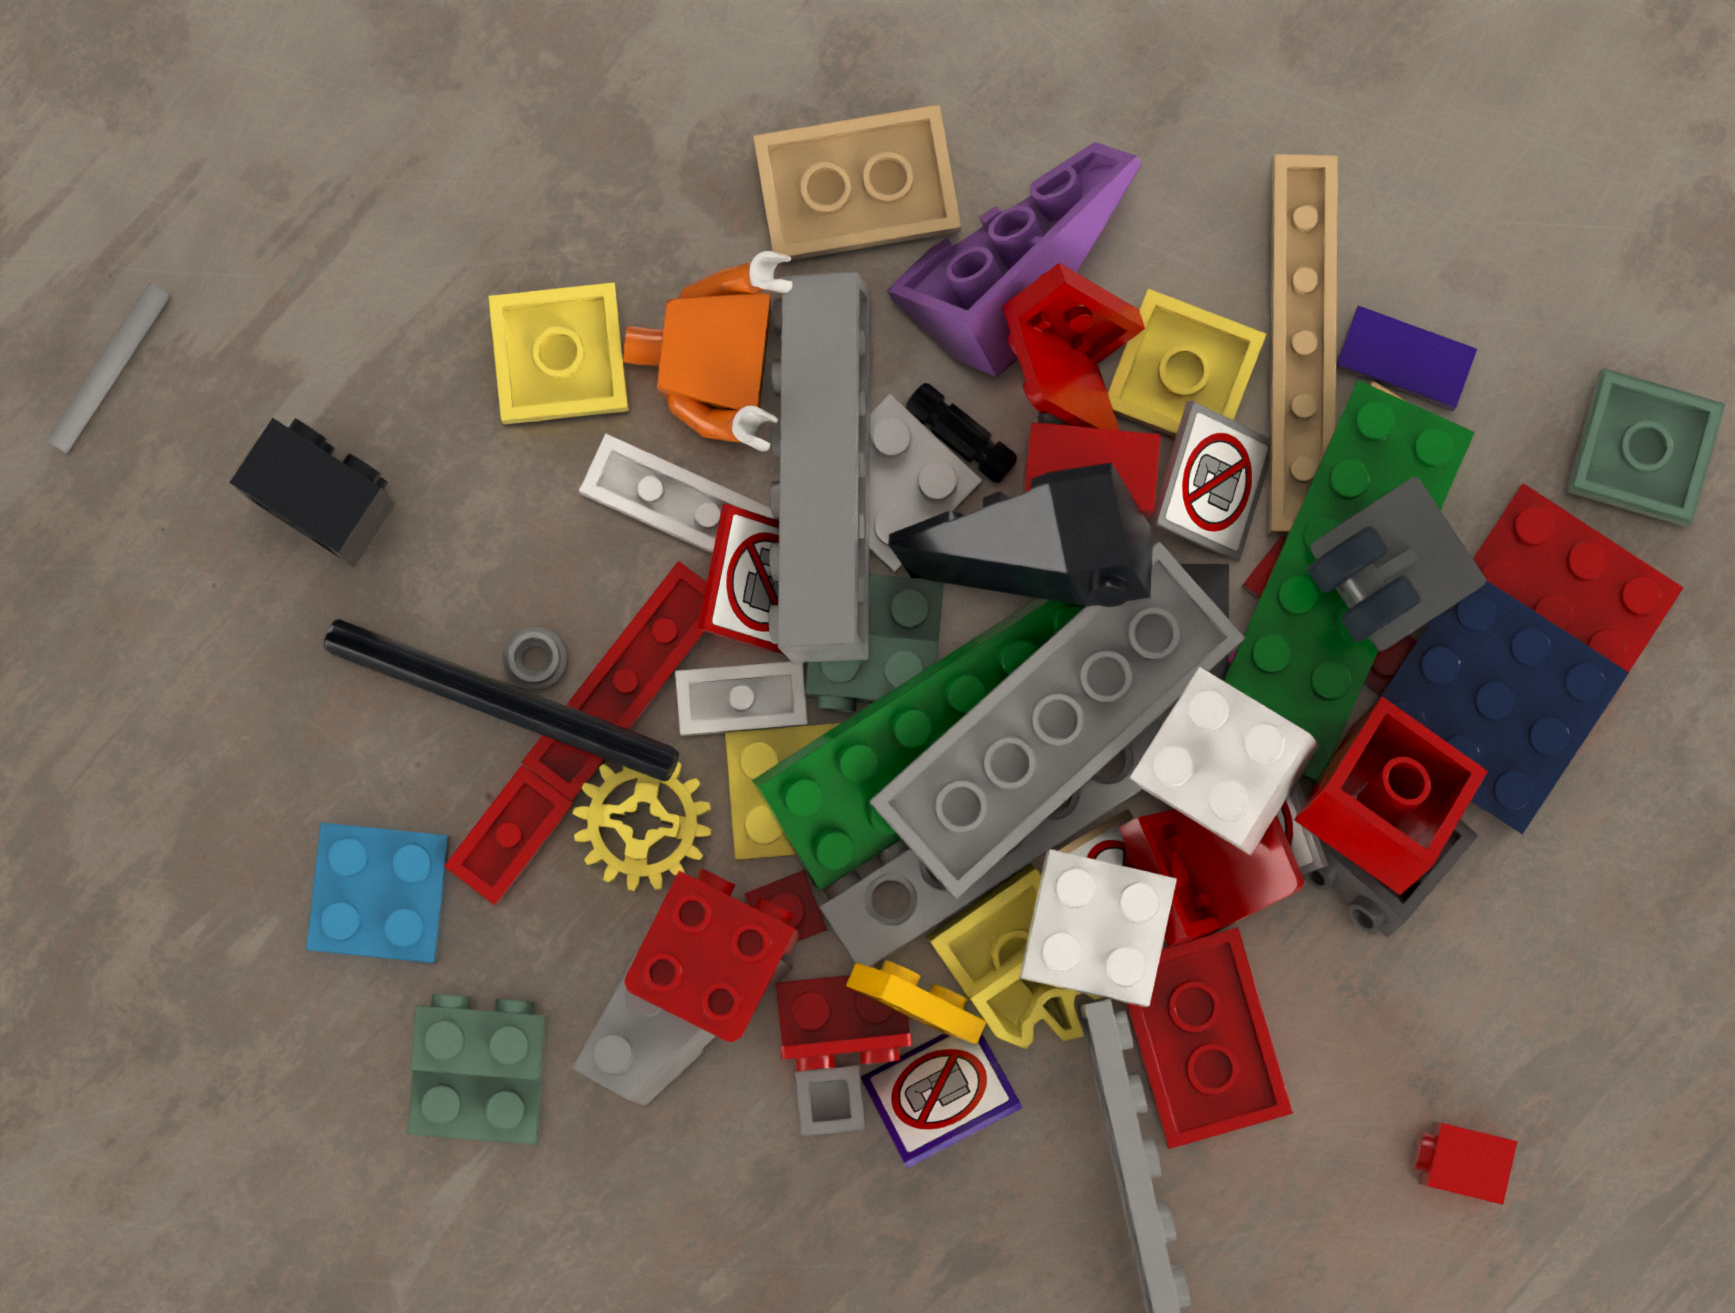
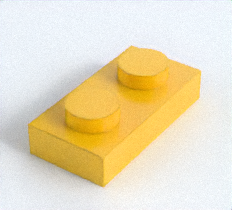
[846,960,987,1045]

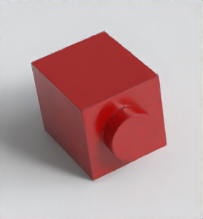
[1413,1122,1518,1205]

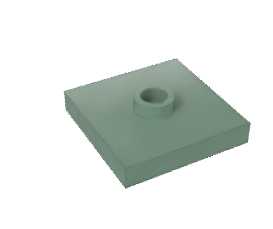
[1565,368,1725,527]

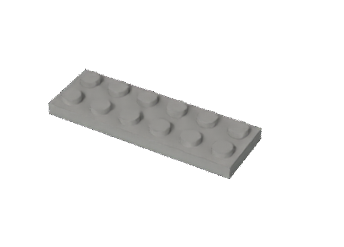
[868,542,1245,899]
[1078,999,1191,1313]

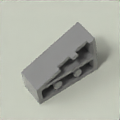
[572,932,793,1106]

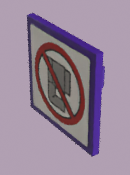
[860,1034,1023,1168]

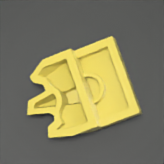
[926,864,1102,1050]

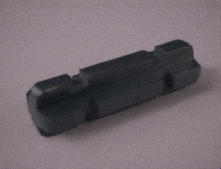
[906,383,1017,483]

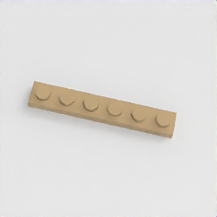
[1269,154,1338,534]

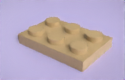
[753,104,961,260]

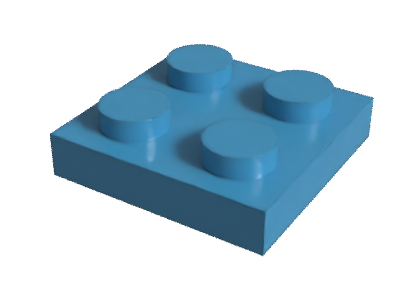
[306,822,450,964]

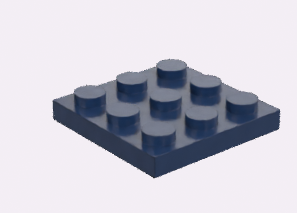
[1377,580,1629,835]

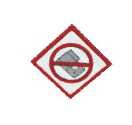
[698,504,787,657]

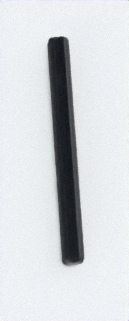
[324,619,679,781]

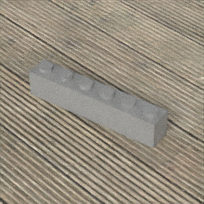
[769,271,871,663]

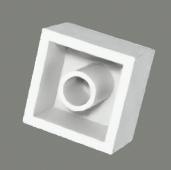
[1130,667,1320,856]

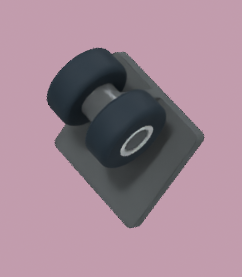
[1308,477,1486,652]

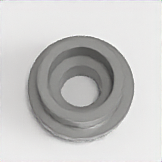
[503,627,567,691]

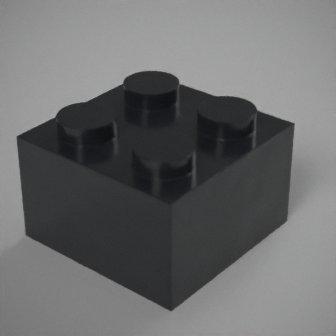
[229,418,395,567]

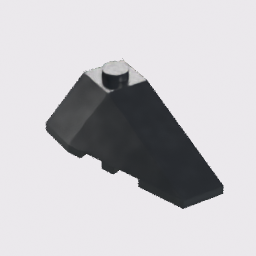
[888,462,1154,607]

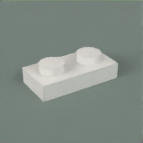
[675,661,808,736]

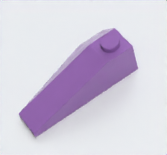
[887,142,1141,377]

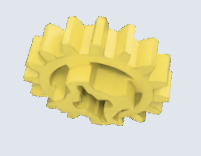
[573,762,712,892]

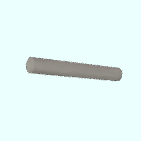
[45,282,170,455]

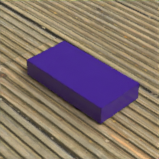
[1336,305,1477,411]

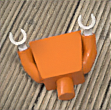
[623,251,792,452]

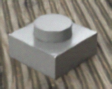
[795,1065,866,1136]

